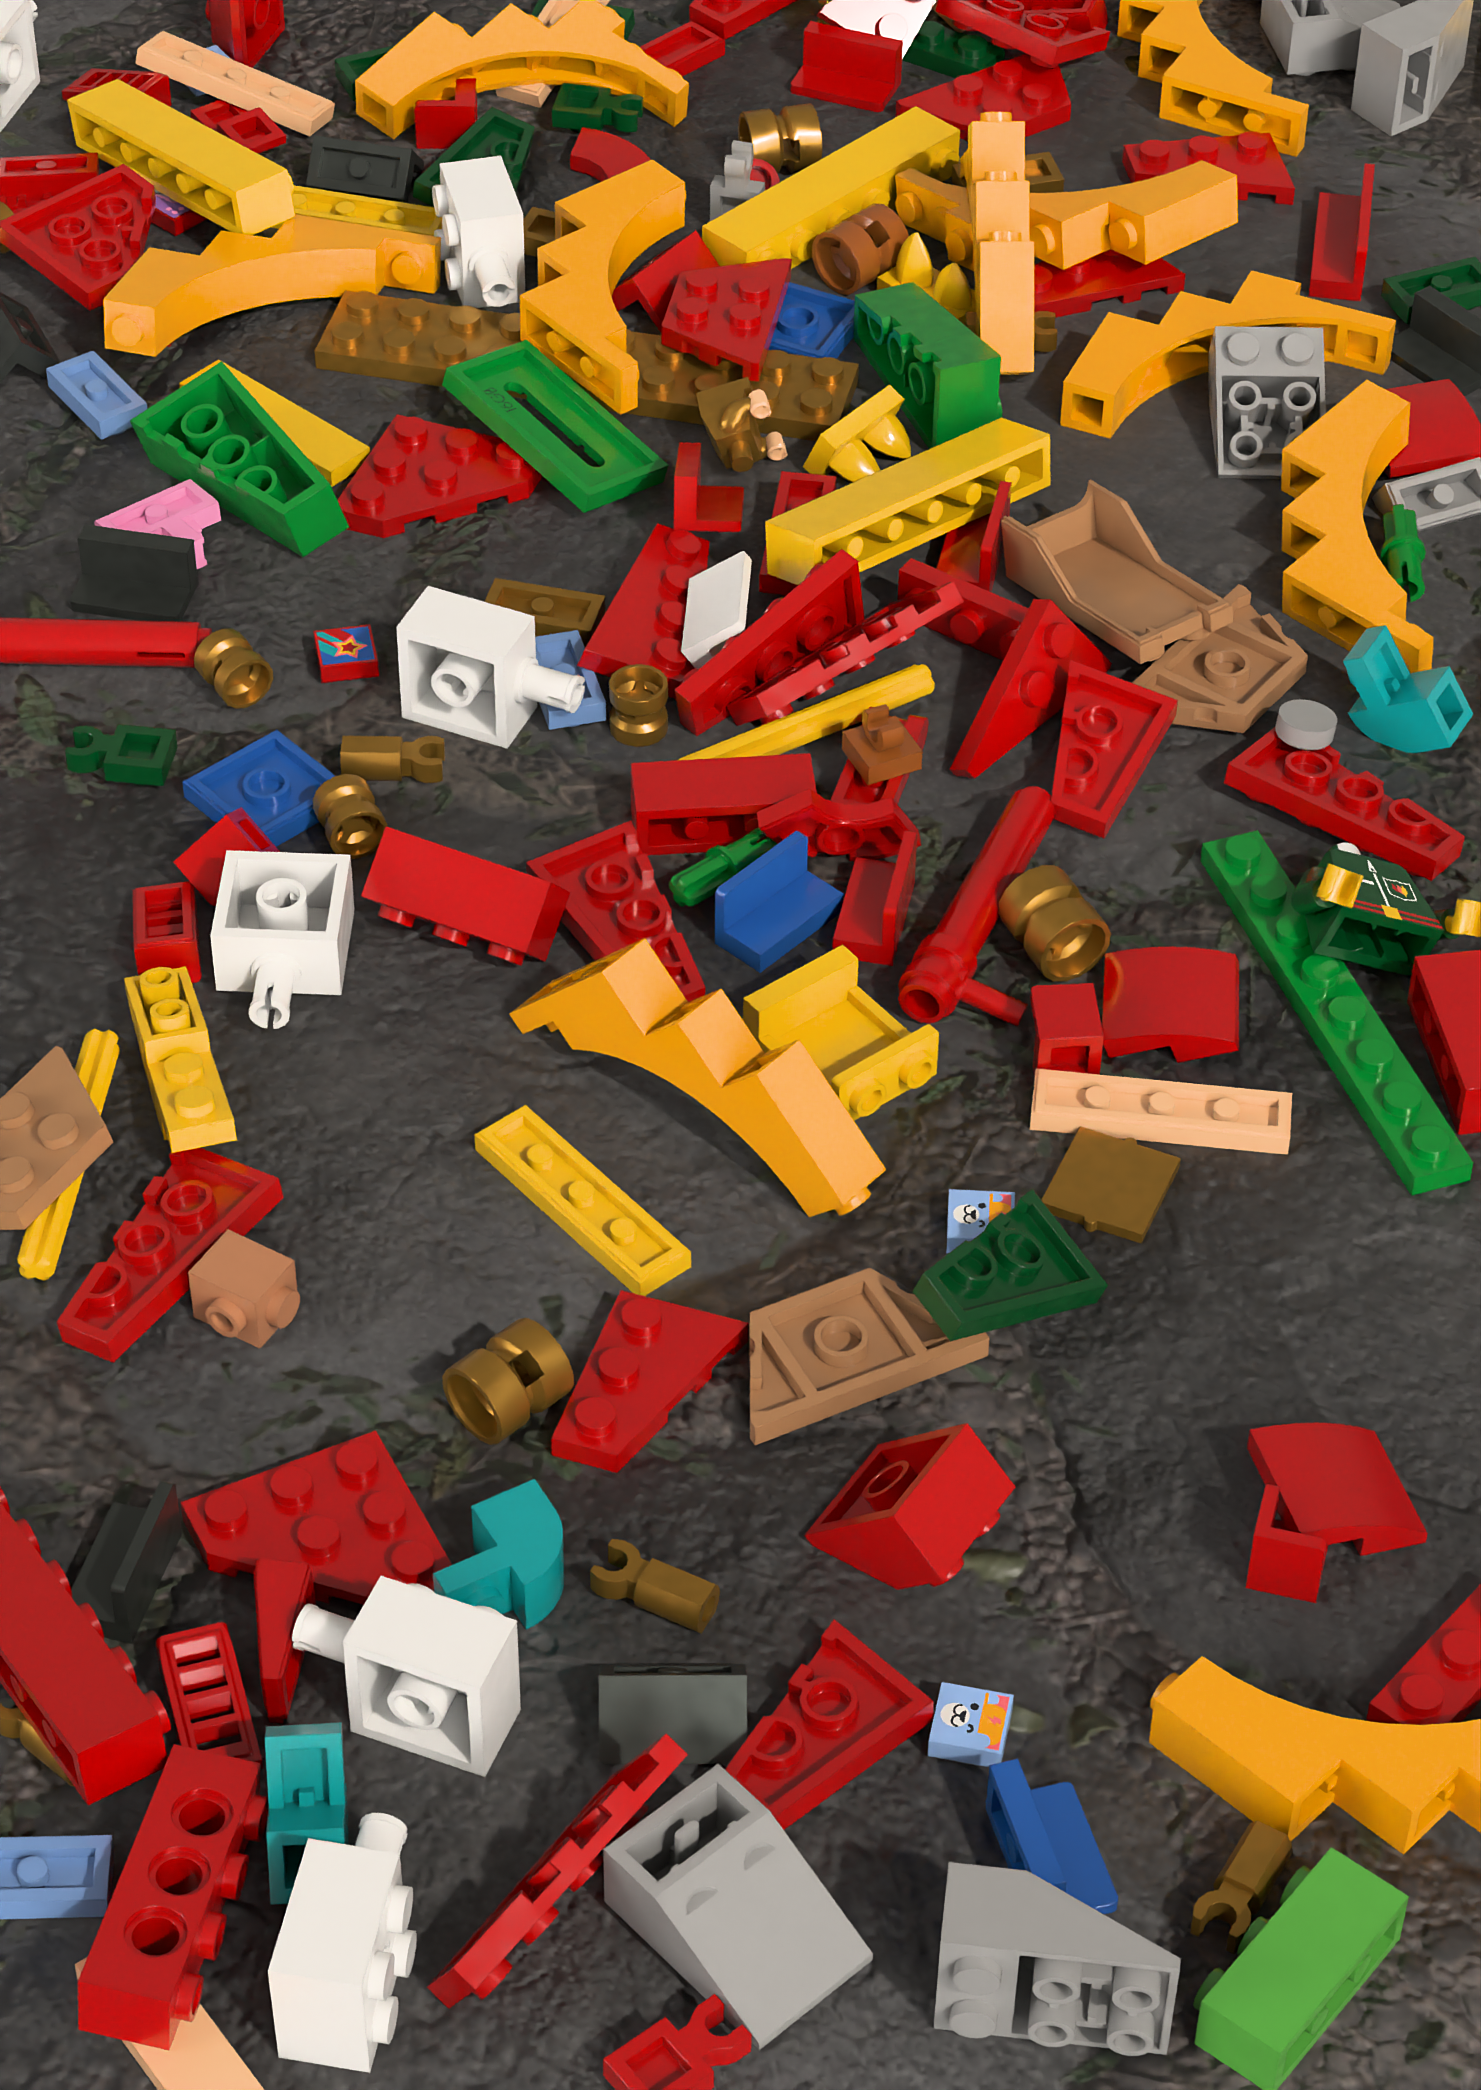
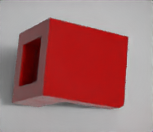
[414,78,478,149]
[173,807,280,906]
[1030,983,1104,1076]
[1246,1484,1329,1603]

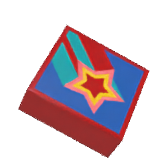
[313,624,379,683]

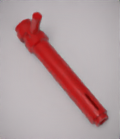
[0,617,212,668]
[898,786,1055,1027]

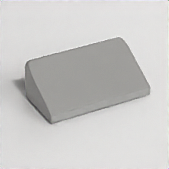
[1372,457,1481,532]

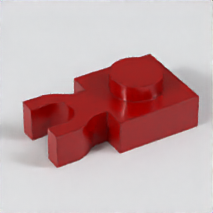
[603,1994,752,2090]

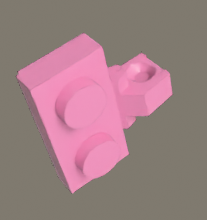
[94,479,221,569]

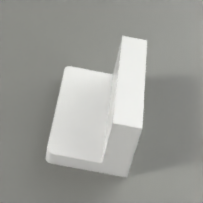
[681,551,752,668]

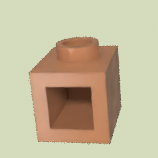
[188,1229,300,1349]

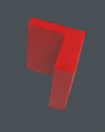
[790,21,903,113]
[612,230,720,332]
[674,442,744,532]
[936,481,1012,592]
[832,830,917,966]

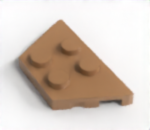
[1132,584,1308,733]
[0,1046,113,1230]
[749,1268,990,1445]

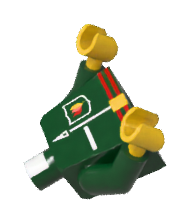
[1291,843,1481,976]

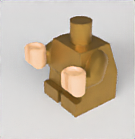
[696,377,788,472]

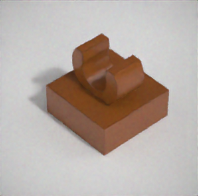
[842,704,923,785]

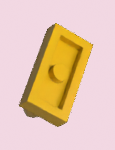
[877,232,976,325]
[803,384,911,483]

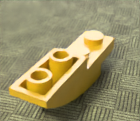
[124,966,237,1153]

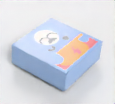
[946,1189,1015,1253]
[928,1682,1014,1767]

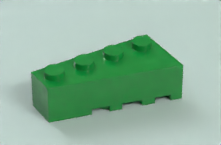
[853,282,1003,449]
[130,361,349,557]

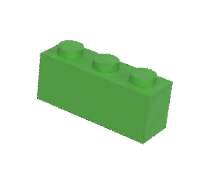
[1193,1847,1409,2090]

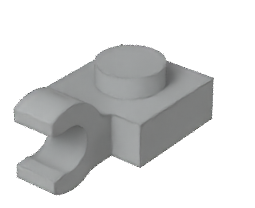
[710,140,765,221]

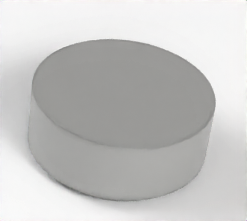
[1275,699,1337,750]

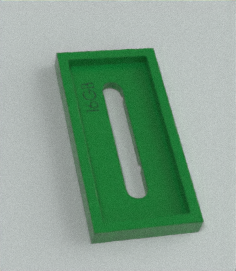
[442,340,669,513]

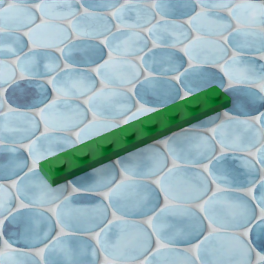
[1200,830,1474,1196]

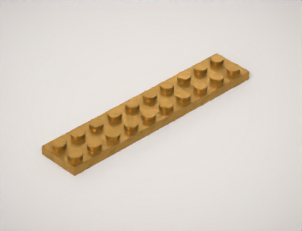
[315,291,859,441]

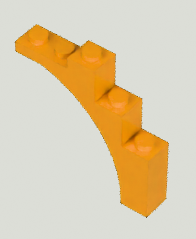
[355,0,689,139]
[960,112,1034,375]
[895,160,1238,271]
[1060,270,1396,439]

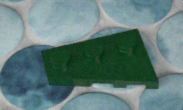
[413,107,535,207]
[913,1189,1108,1342]

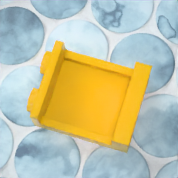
[743,945,939,1121]

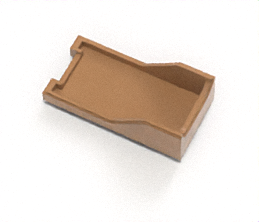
[1001,479,1234,664]

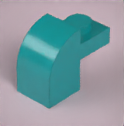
[1343,625,1473,753]
[433,1479,564,1630]
[265,1722,349,1904]

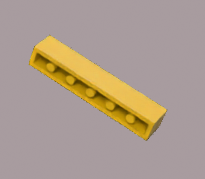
[67,79,295,235]
[702,106,960,269]
[765,417,1051,585]

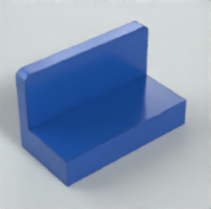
[715,831,844,973]
[986,1759,1118,1914]

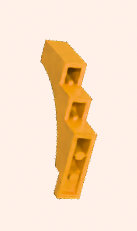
[1117,0,1309,157]
[520,159,686,415]
[103,214,441,357]
[1281,380,1434,673]
[509,938,886,1217]
[1149,1656,1481,1855]

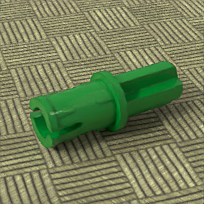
[1380,504,1426,602]
[669,828,777,907]

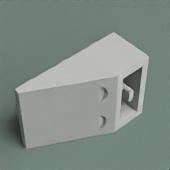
[1260,0,1401,76]
[1351,0,1474,136]
[1208,326,1326,479]
[603,1764,873,2050]
[934,1862,1181,2056]

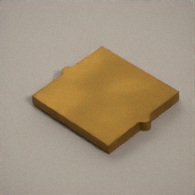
[1042,1126,1181,1243]

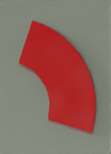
[570,127,651,182]
[756,788,922,861]

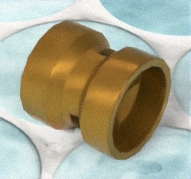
[194,628,273,709]
[609,664,668,747]
[312,774,387,859]

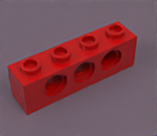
[78,1744,269,2051]

